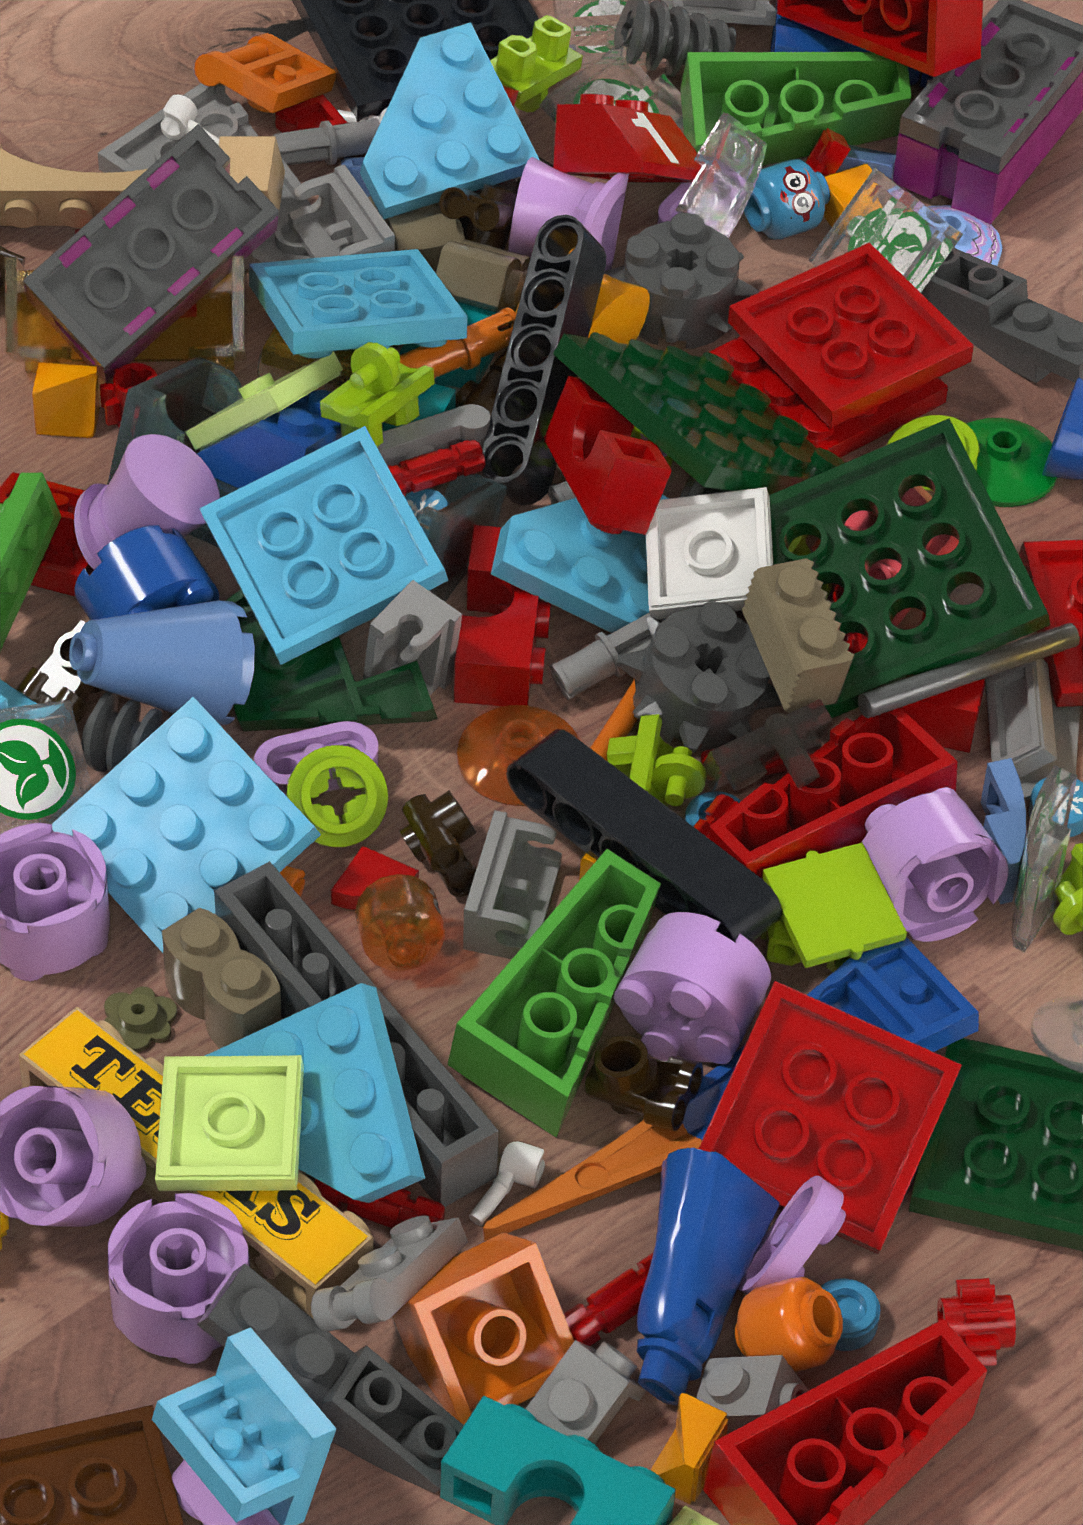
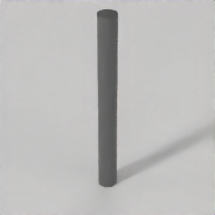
[858,623,1080,718]

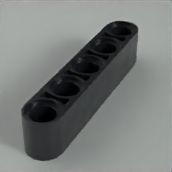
[482,214,606,506]
[506,729,782,942]

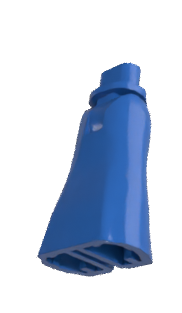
[636,1148,780,1405]

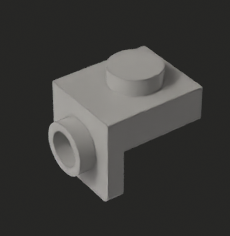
[525,1340,646,1444]
[696,1355,809,1433]

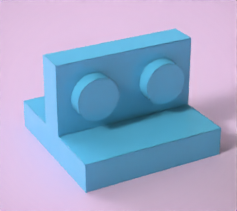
[152,1327,337,1525]

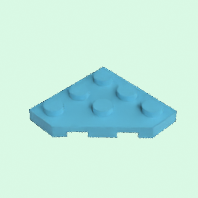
[360,22,540,219]
[491,495,670,633]
[205,983,425,1203]

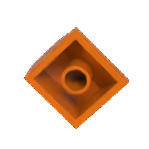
[392,1232,574,1425]

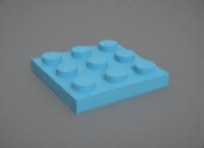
[249,249,467,358]
[199,426,449,665]
[52,697,321,953]

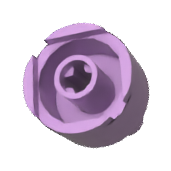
[862,787,1008,942]
[0,823,110,981]
[614,912,771,1064]
[0,1086,147,1227]
[108,1193,250,1364]

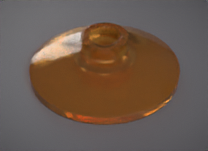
[457,705,580,806]

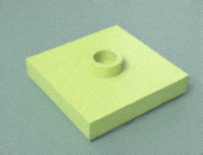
[185,351,343,451]
[155,1055,304,1191]

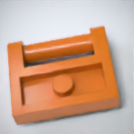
[194,33,336,113]

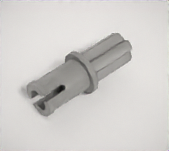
[273,118,380,165]
[549,612,664,700]

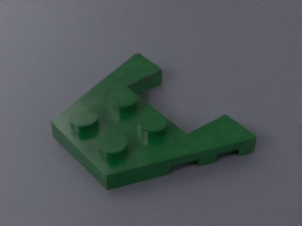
[225,590,438,731]

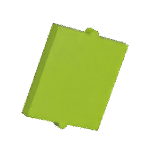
[762,842,907,968]

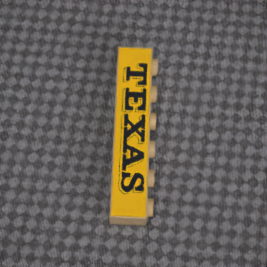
[19,1007,373,1319]

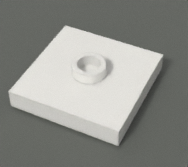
[646,487,773,620]

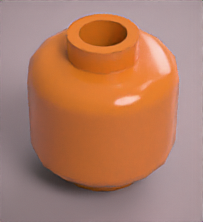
[735,1277,843,1373]

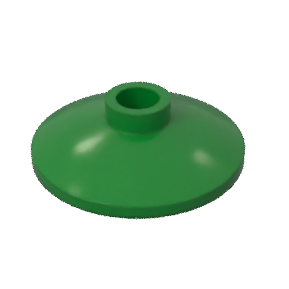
[967,418,1058,507]

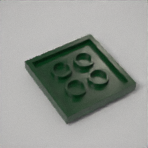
[909,1038,1083,1251]

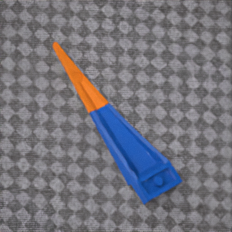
[483,937,979,1241]

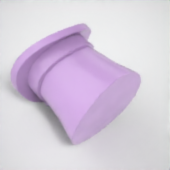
[508,157,629,271]
[74,434,220,570]

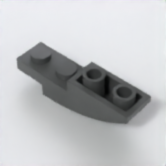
[914,242,1083,383]
[197,1264,464,1493]

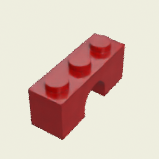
[544,376,672,535]
[454,525,552,709]

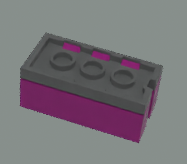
[892,0,1083,225]
[23,124,279,383]

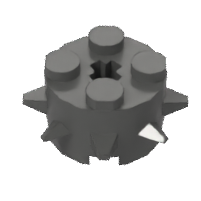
[604,212,759,349]
[617,601,782,753]

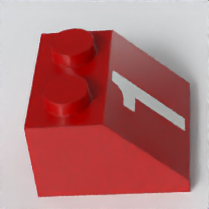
[553,94,711,183]

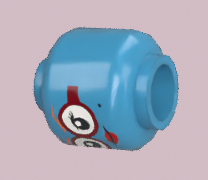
[742,159,830,240]

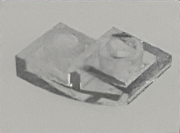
[675,112,767,238]

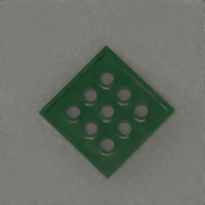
[553,333,845,495]
[769,418,1050,724]

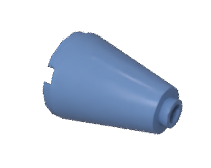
[69,600,255,726]

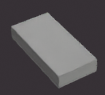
[985,659,1057,778]

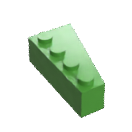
[680,52,912,171]
[447,849,661,1138]

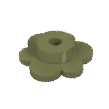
[104,986,177,1052]

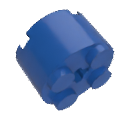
[75,525,219,620]

